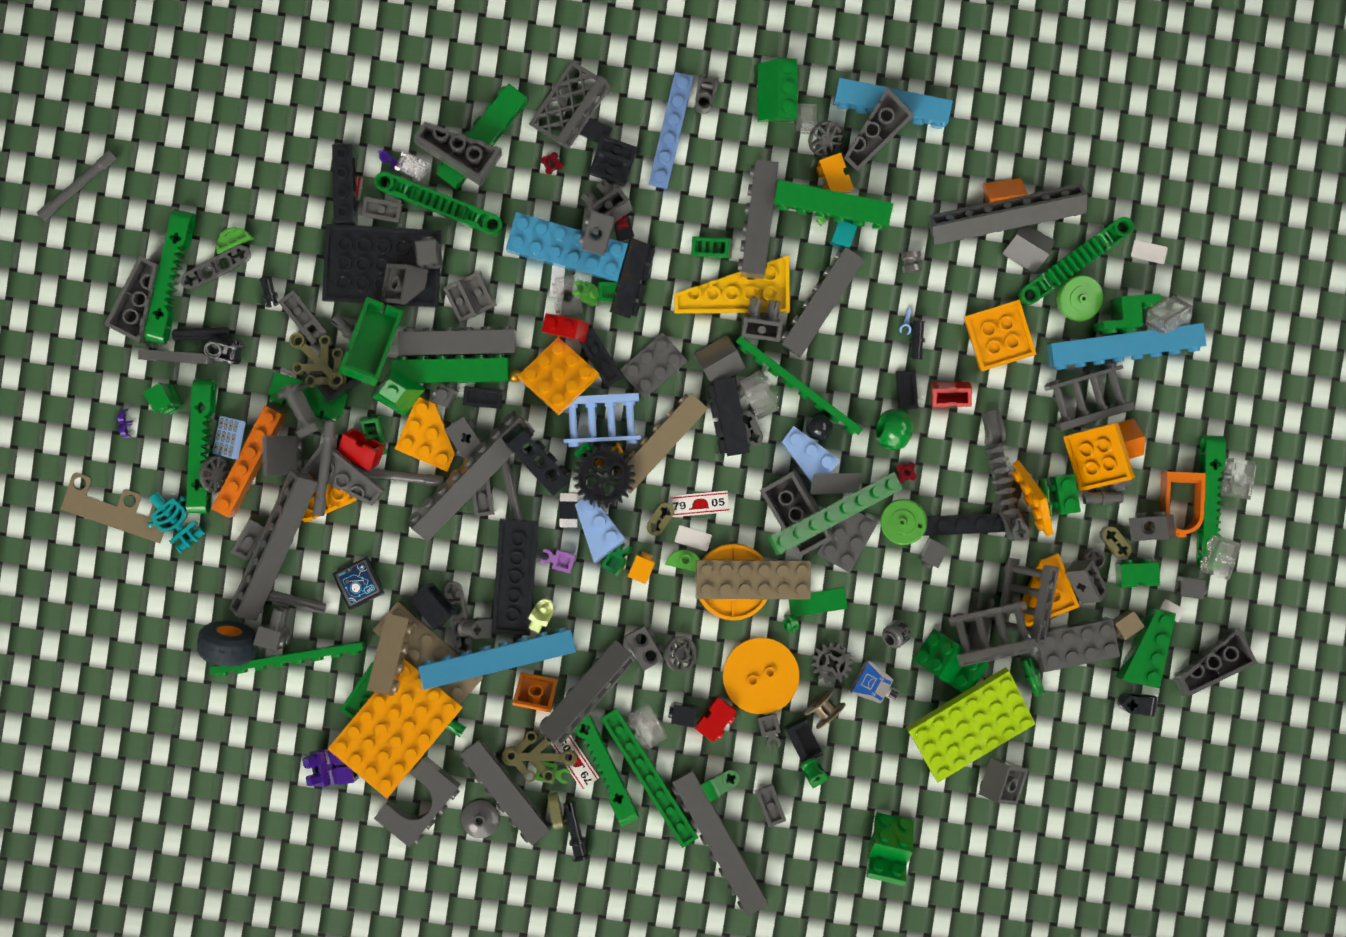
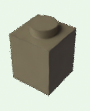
[1113,609,1145,640]

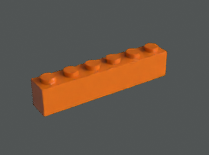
[211,406,287,518]

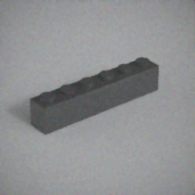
[738,159,779,279]
[781,247,865,358]
[398,326,517,356]
[538,640,636,747]
[461,737,551,845]

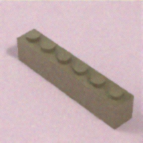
[613,393,708,494]

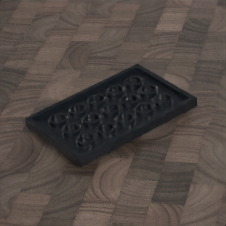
[322,224,443,308]

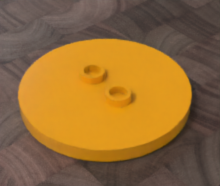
[695,543,767,620]
[723,637,799,714]

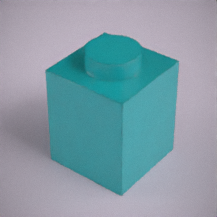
[830,220,857,249]

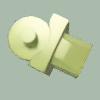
[528,598,555,632]

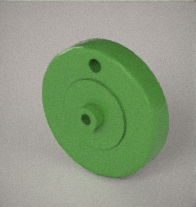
[1057,275,1103,321]
[881,499,928,545]

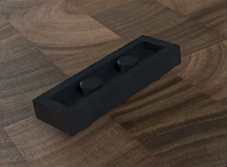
[579,328,623,388]

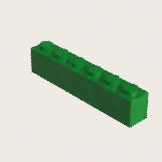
[436,83,528,191]
[774,180,894,231]
[391,354,510,384]

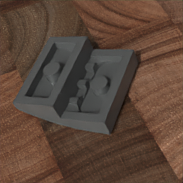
[443,271,497,323]

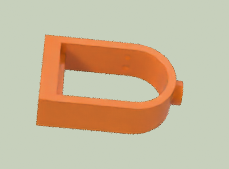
[1159,471,1206,538]

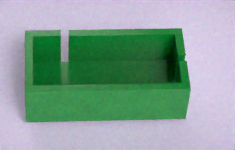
[338,297,404,387]

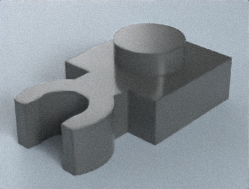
[757,713,781,749]

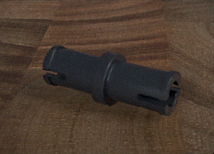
[910,321,925,360]

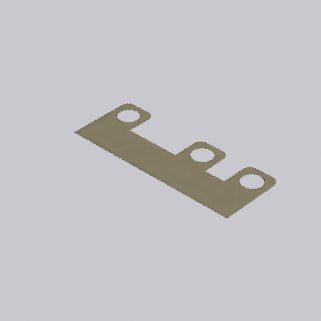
[61,473,170,543]

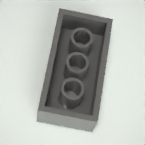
[760,469,835,557]
[1035,617,1120,672]

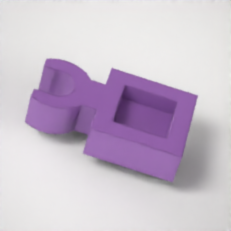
[540,549,576,574]

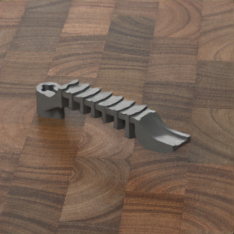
[981,409,1030,541]

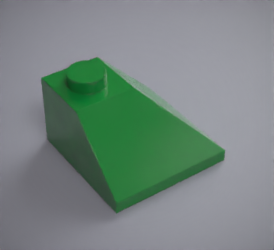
[372,368,425,417]

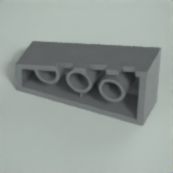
[844,87,915,172]
[414,121,502,186]
[104,256,159,344]
[1173,628,1258,697]

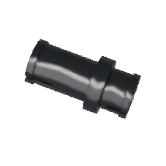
[259,276,279,308]

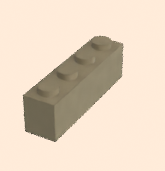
[367,613,414,696]

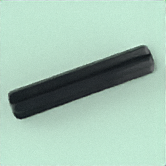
[172,327,230,341]

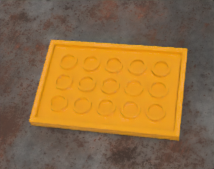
[328,658,463,798]

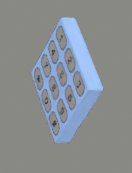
[212,416,246,460]

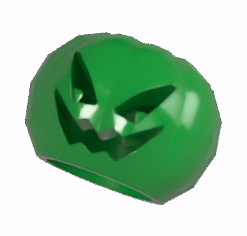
[876,409,913,451]

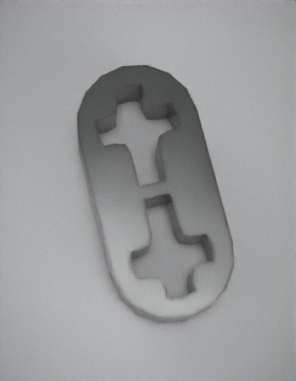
[743,411,763,446]

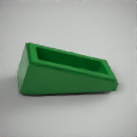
[691,237,733,259]
[359,414,387,455]

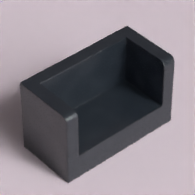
[317,376,362,405]
[409,583,457,629]
[785,717,823,764]

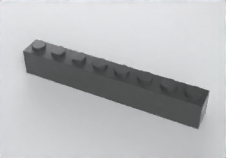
[929,183,1087,245]
[408,410,535,542]
[229,470,318,621]
[671,768,768,916]

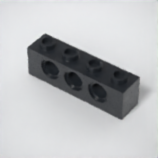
[332,144,358,225]
[501,423,570,496]

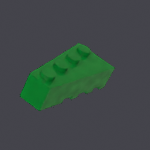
[1115,607,1176,689]

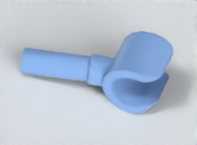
[899,308,912,335]

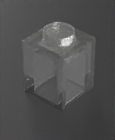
[796,104,817,134]
[394,152,428,181]

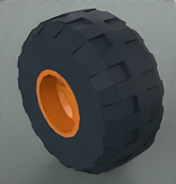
[197,621,257,666]

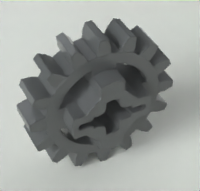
[811,642,853,684]

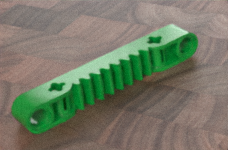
[374,171,504,236]
[144,209,196,345]
[1017,217,1134,306]
[186,379,217,514]
[1196,435,1226,570]
[575,713,640,827]

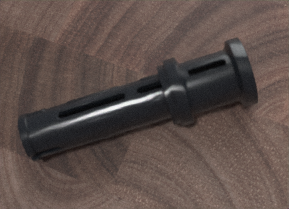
[563,801,590,862]

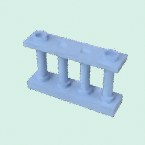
[564,393,641,447]

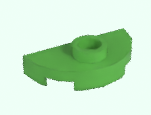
[216,227,254,255]
[665,550,700,572]

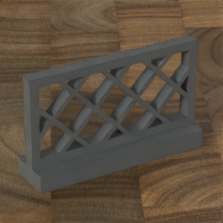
[529,61,611,150]

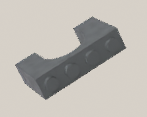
[374,755,460,848]

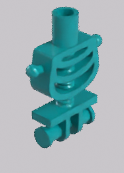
[148,492,206,553]

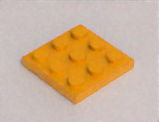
[963,300,1037,372]
[517,337,600,415]
[1063,422,1135,491]

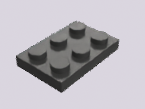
[620,332,688,399]
[816,513,878,573]

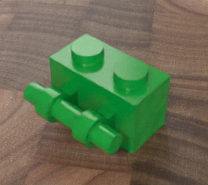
[1039,474,1081,517]

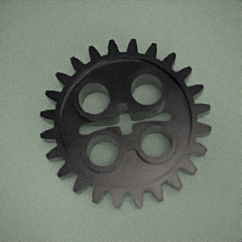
[573,445,636,508]

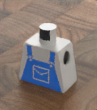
[849,659,899,703]

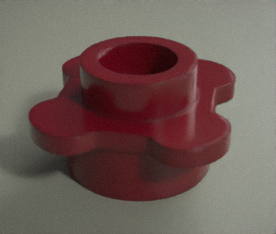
[541,152,563,175]
[896,462,917,482]

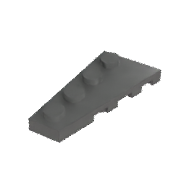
[300,442,385,506]

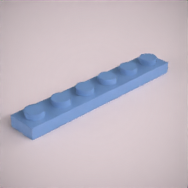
[649,72,694,190]

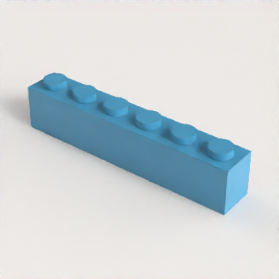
[833,78,953,129]

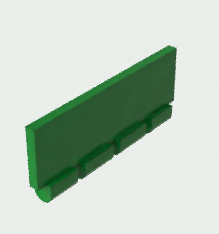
[268,373,349,421]

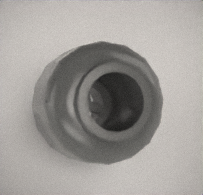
[882,620,911,648]

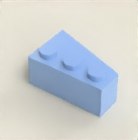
[780,426,840,485]
[575,499,627,563]

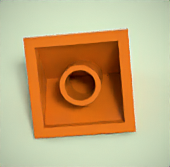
[982,178,1028,203]
[1118,418,1145,459]
[513,672,558,713]

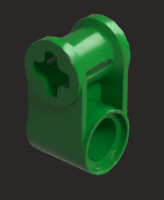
[801,758,829,789]
[700,770,739,802]

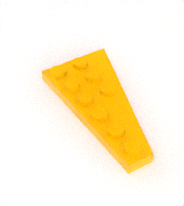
[674,255,790,314]

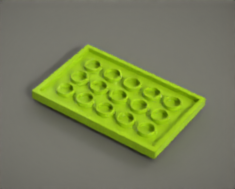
[906,667,1035,783]

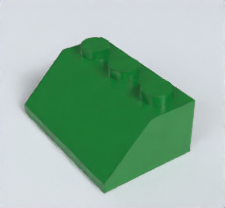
[757,59,798,122]

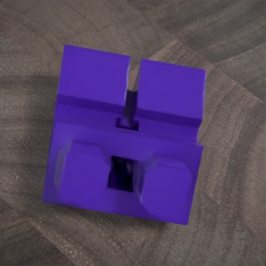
[302,747,359,787]

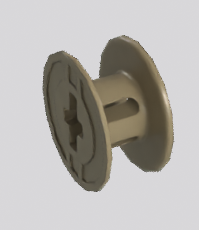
[804,689,846,729]

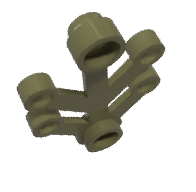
[289,333,347,390]
[502,731,577,783]

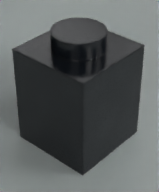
[668,702,697,728]

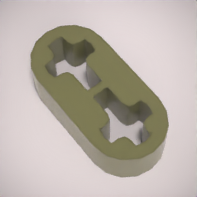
[647,502,675,536]
[1100,526,1132,559]
[548,792,564,830]

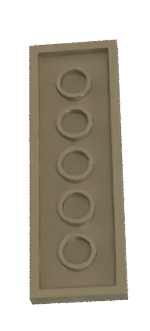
[695,560,811,599]
[373,601,485,704]

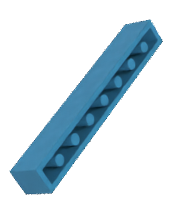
[1046,323,1207,370]
[418,627,576,690]

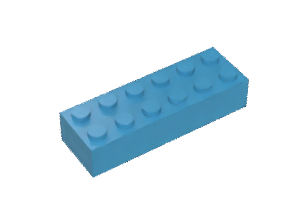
[506,212,628,283]

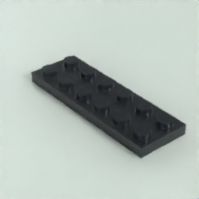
[492,518,539,636]

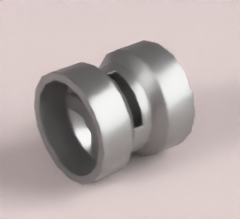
[901,251,922,273]

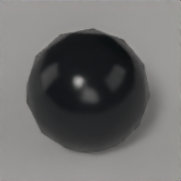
[806,414,833,440]

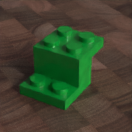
[1093,294,1161,335]
[913,628,989,693]
[866,812,914,886]

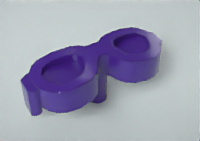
[378,149,404,171]
[117,409,133,438]

